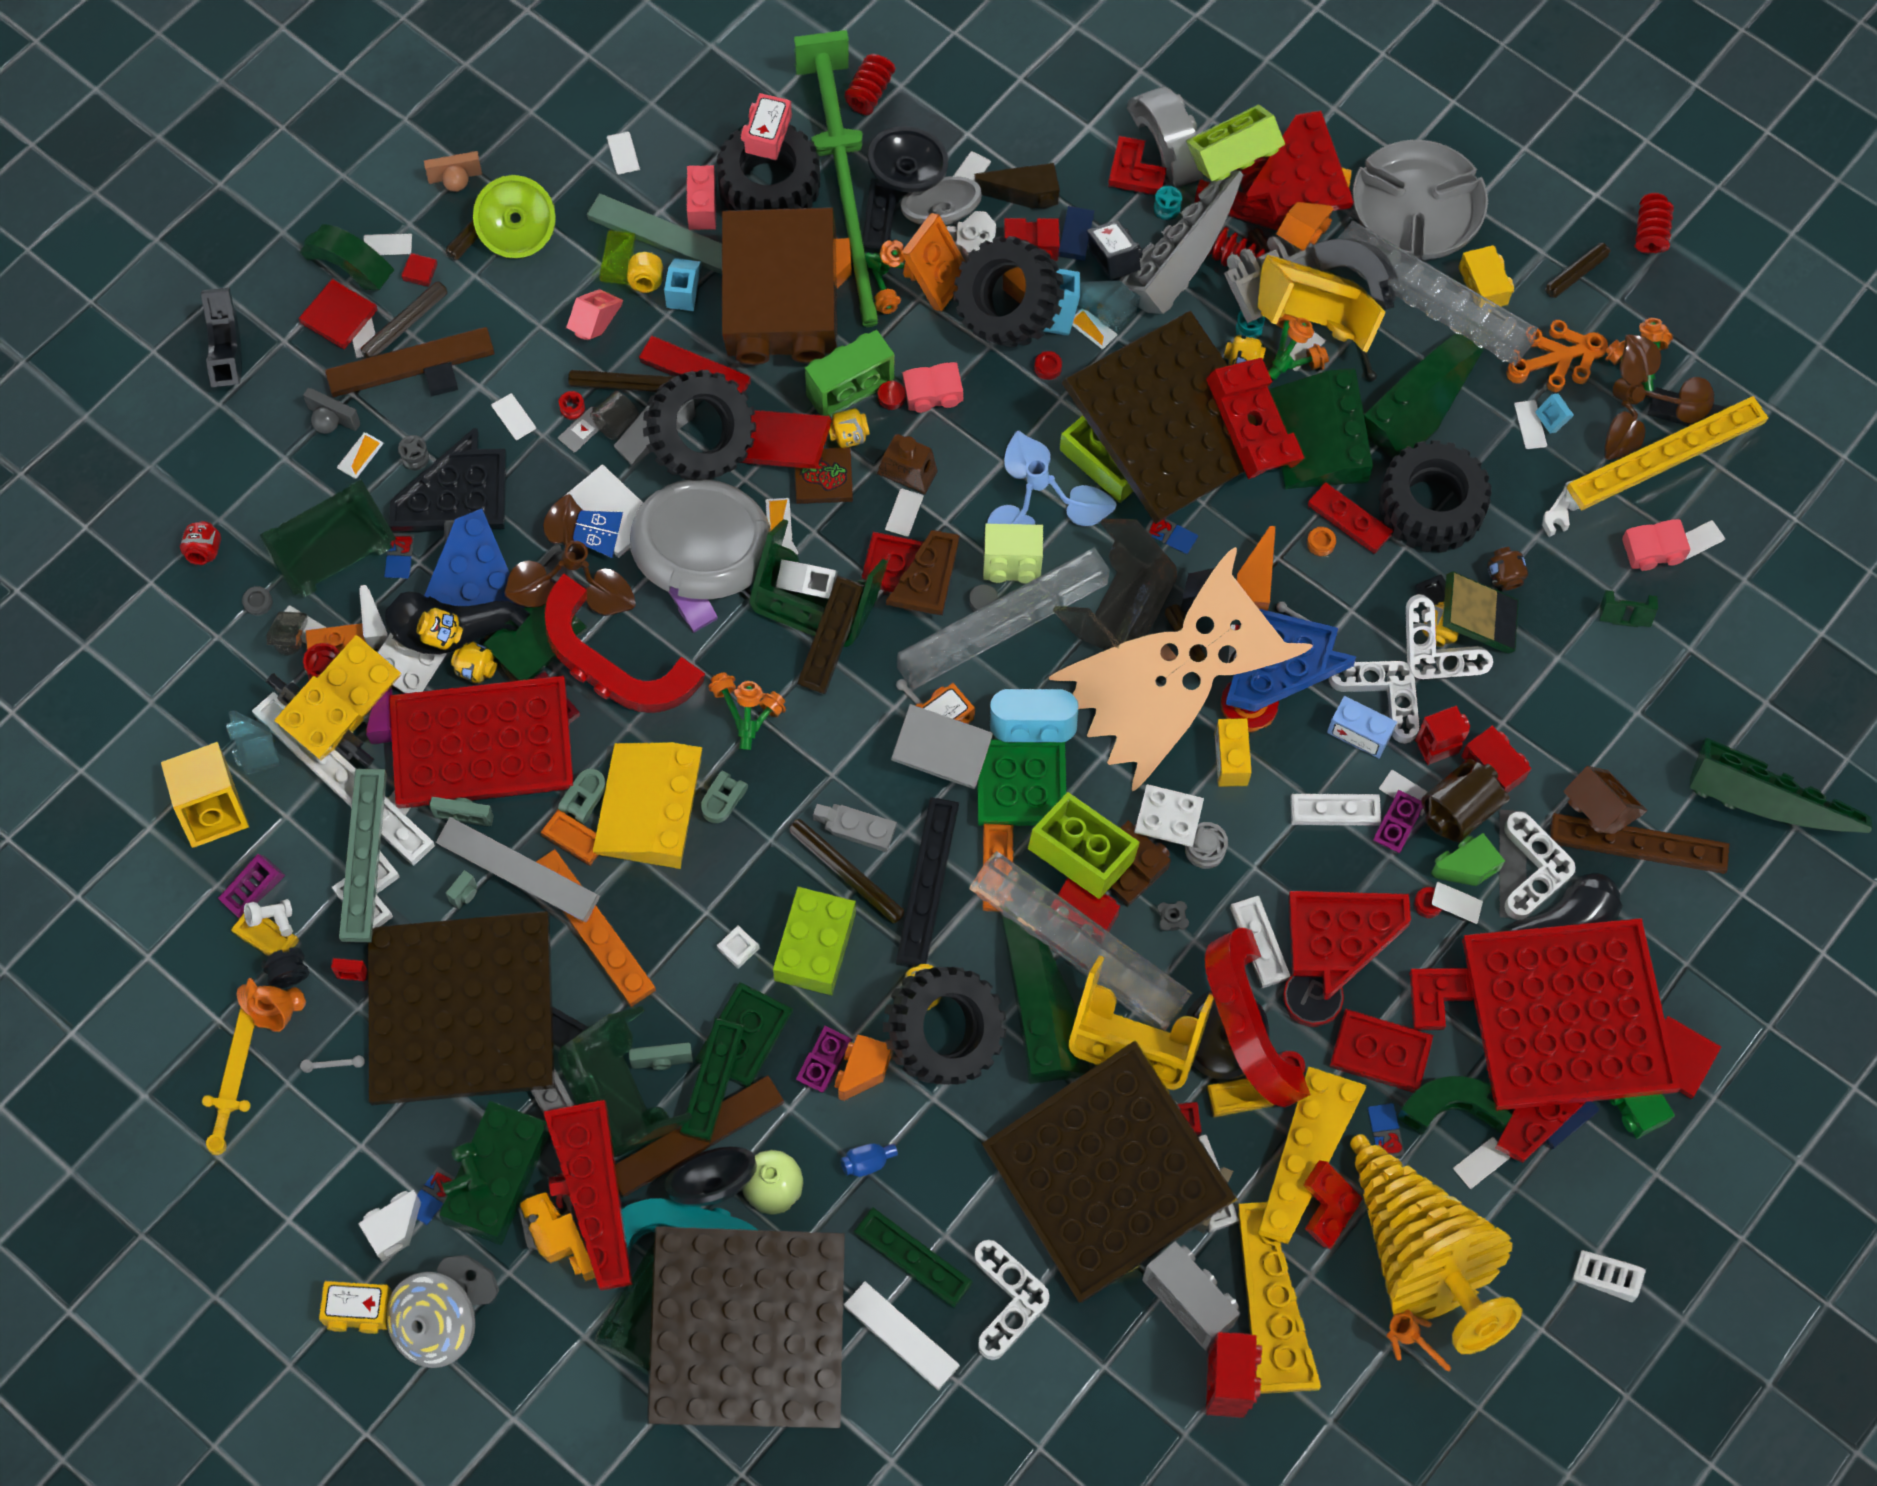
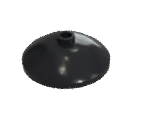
[868,126,949,192]
[1186,990,1270,1080]
[665,1147,757,1206]

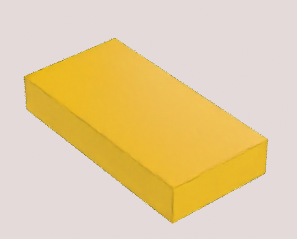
[231,914,299,956]
[1207,1078,1274,1117]

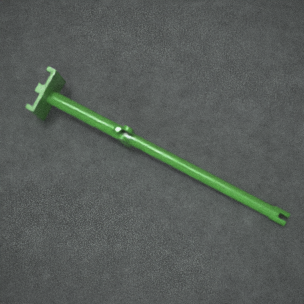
[794,30,878,327]

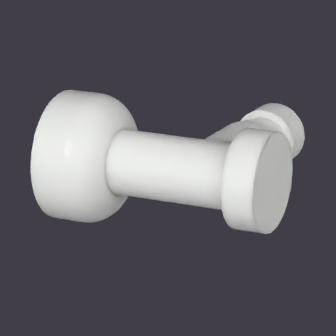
[244,899,293,937]

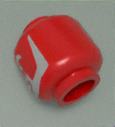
[180,521,221,565]

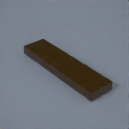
[797,575,865,694]

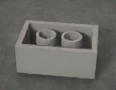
[1142,1241,1240,1351]

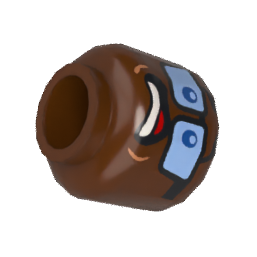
[1487,547,1528,591]

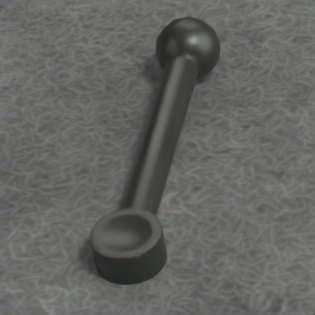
[1359,347,1377,381]

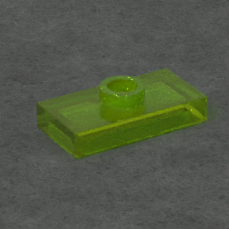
[599,230,636,285]

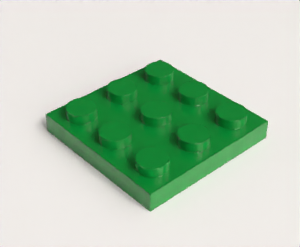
[977,740,1066,826]

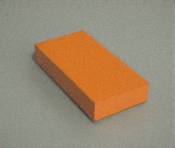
[541,810,598,866]

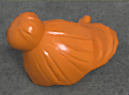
[237,978,306,1032]

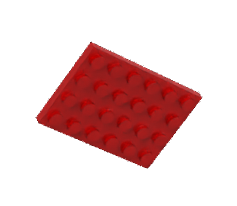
[389,676,574,809]

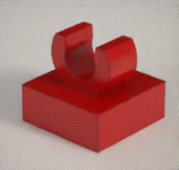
[549,1175,569,1208]

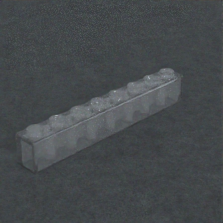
[1337,221,1537,366]
[897,547,1110,690]
[969,851,1193,1031]

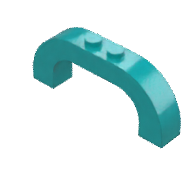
[622,1198,758,1257]

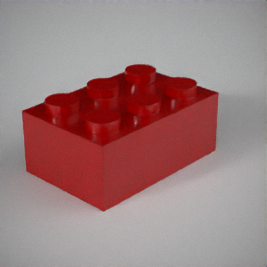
[1206,1332,1262,1418]

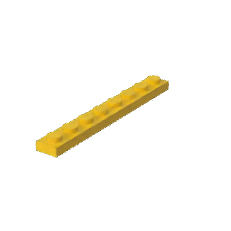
[1567,396,1768,511]

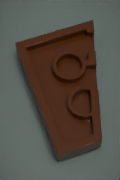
[886,530,960,616]

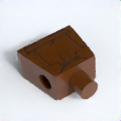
[877,434,937,495]

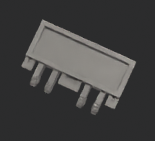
[1224,236,1329,323]

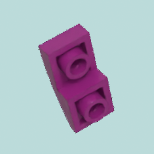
[1373,790,1423,854]
[796,1026,853,1093]

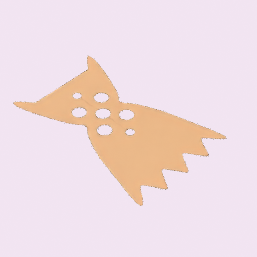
[1049,547,1313,791]

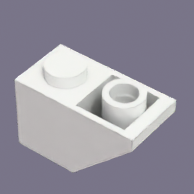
[776,559,838,599]
[358,1190,421,1262]

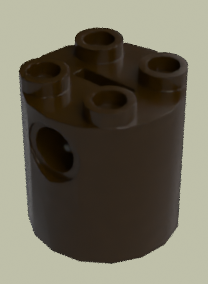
[1421,758,1510,842]

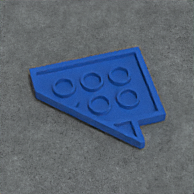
[1226,609,1356,712]

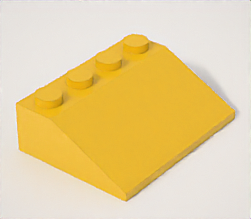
[593,742,702,869]

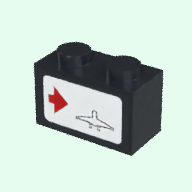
[1087,220,1143,280]

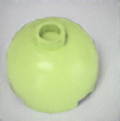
[742,1150,803,1215]

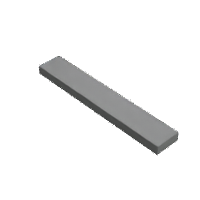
[436,817,600,922]

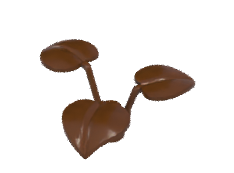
[1604,334,1715,460]
[504,494,636,615]

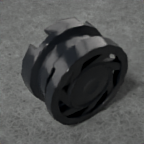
[261,947,310,989]

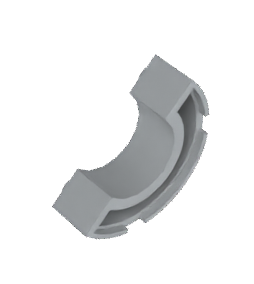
[1127,86,1203,188]

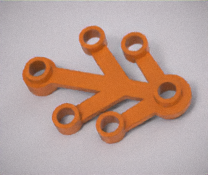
[1506,320,1608,392]

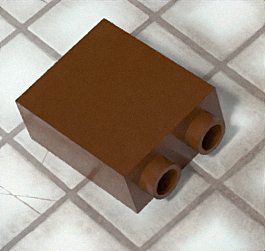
[722,208,838,365]

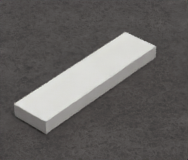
[844,1282,960,1391]

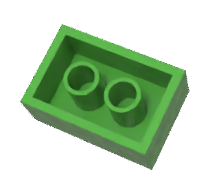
[805,330,894,417]

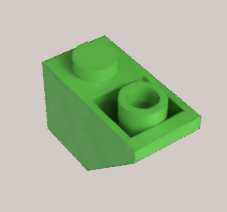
[1431,833,1505,886]

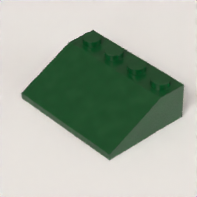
[1269,368,1373,489]

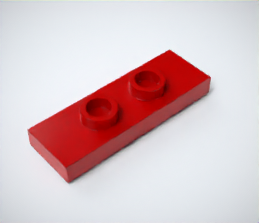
[1307,482,1393,554]

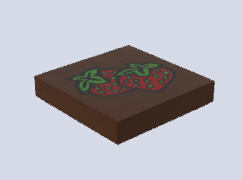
[795,447,853,504]

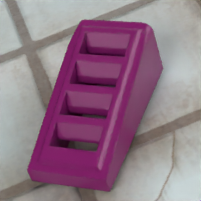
[366,687,392,744]
[218,854,285,918]

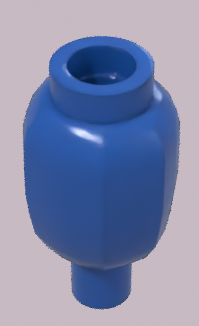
[840,1143,898,1177]

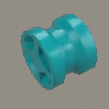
[1154,186,1182,220]
[1235,311,1265,339]

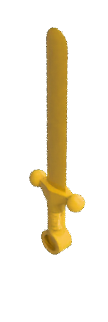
[202,1007,255,1155]

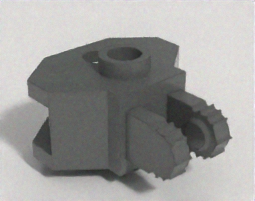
[437,1255,499,1305]

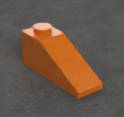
[1236,526,1276,611]

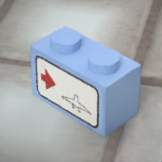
[1327,696,1397,759]

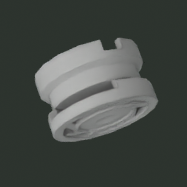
[1185,822,1228,869]

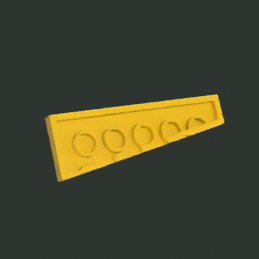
[1258,1066,1367,1244]
[1237,1202,1321,1394]

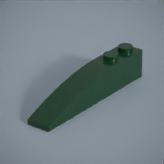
[1364,325,1488,458]
[1690,737,1872,833]
[1001,907,1090,1084]

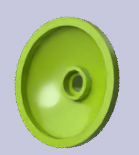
[473,175,556,258]

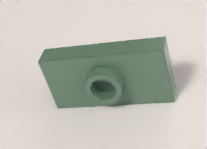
[430,797,494,827]
[629,1042,693,1070]

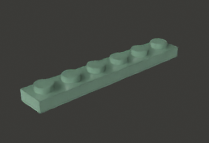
[339,769,387,942]

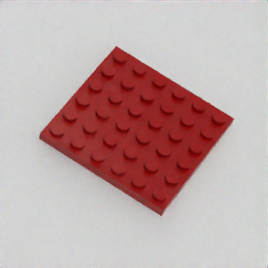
[1462,918,1680,1110]

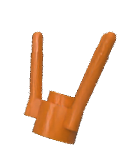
[1387,1310,1451,1371]

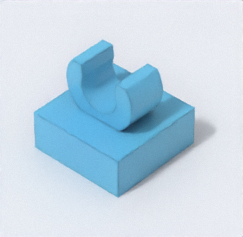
[1535,393,1574,433]

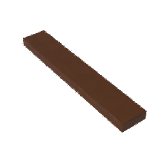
[325,327,495,397]
[1549,813,1730,874]
[615,1075,784,1197]

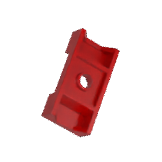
[1206,357,1305,479]

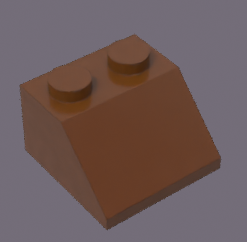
[1563,766,1648,834]

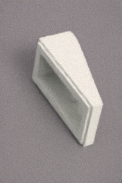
[359,585,388,649]
[1572,1250,1646,1302]

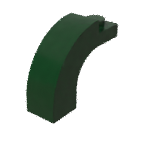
[300,224,394,290]
[1397,1076,1513,1135]

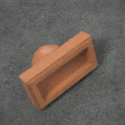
[424,151,482,192]

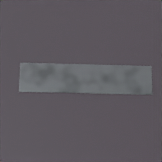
[1500,810,1527,919]

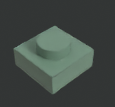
[446,870,477,909]

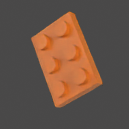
[901,213,966,312]

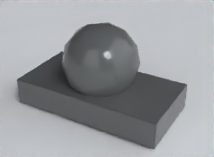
[303,388,361,434]

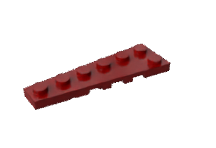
[544,1100,632,1291]

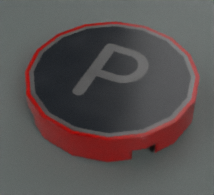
[1283,976,1344,1027]

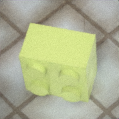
[983,523,1043,584]

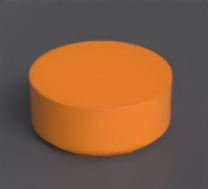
[1307,527,1336,556]

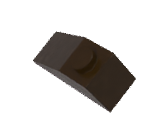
[974,163,1060,208]

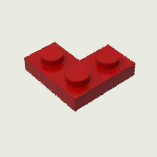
[1108,136,1167,195]
[1409,968,1473,1030]
[1303,1160,1363,1249]

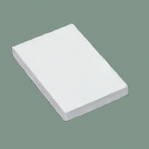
[563,464,643,558]

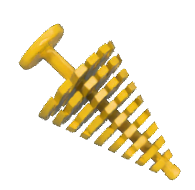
[1350,1134,1522,1354]

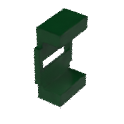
[1599,590,1658,627]

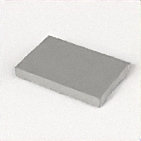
[891,704,993,789]

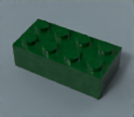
[439,1101,550,1246]

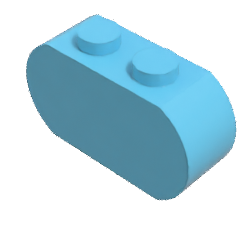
[990,689,1078,742]

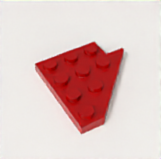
[1244,111,1354,222]
[1288,891,1411,1000]

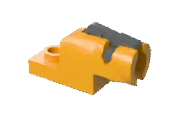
[519,1193,595,1282]

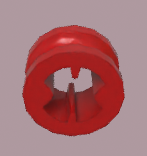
[559,391,585,420]

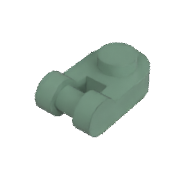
[558,769,606,824]
[701,770,748,823]

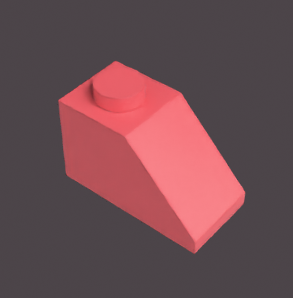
[566,289,623,340]

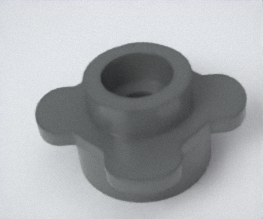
[1157,901,1189,931]

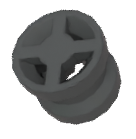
[398,435,430,471]

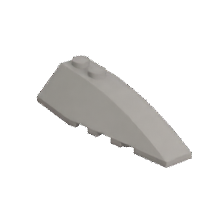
[1113,171,1243,314]

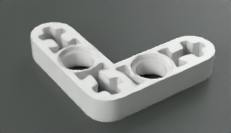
[1406,594,1493,679]
[1329,661,1419,744]
[1504,812,1576,920]
[974,1240,1050,1360]

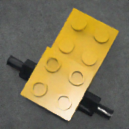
[265,635,402,769]

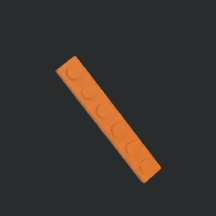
[536,849,656,1007]

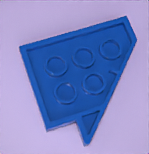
[424,509,524,608]

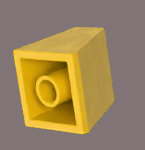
[161,742,249,848]

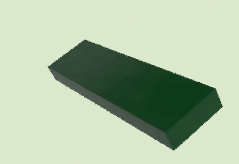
[680,1018,745,1143]
[854,1207,973,1308]

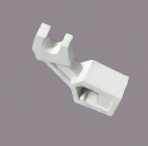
[1542,478,1579,537]

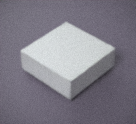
[717,926,760,969]

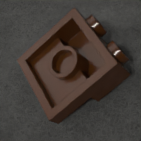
[1109,820,1171,907]

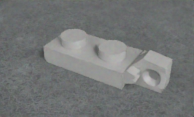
[813,804,897,852]

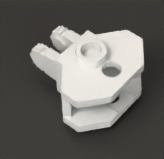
[946,211,996,263]

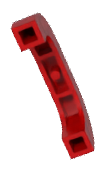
[545,573,705,713]
[1205,928,1311,1108]

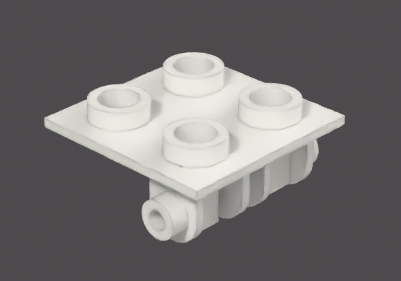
[378,633,447,694]
[1134,784,1204,847]

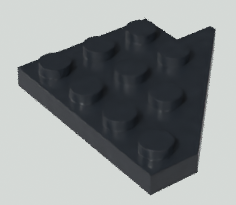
[389,428,507,532]

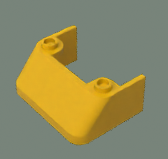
[1257,255,1386,352]
[1069,956,1214,1090]

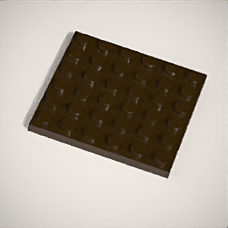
[1062,310,1258,524]
[368,911,555,1105]
[982,1041,1238,1303]
[647,1227,845,1428]

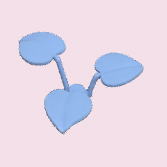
[987,431,1116,526]

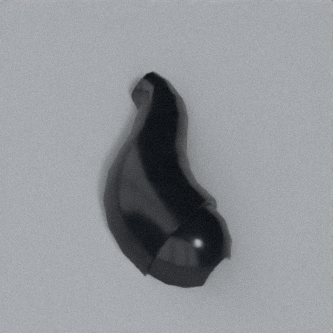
[385,591,531,655]
[1501,873,1623,932]

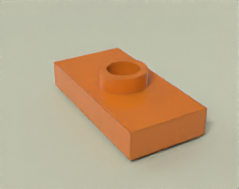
[306,623,365,652]

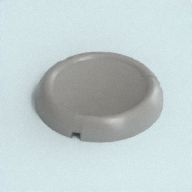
[1352,140,1488,260]
[630,479,771,599]

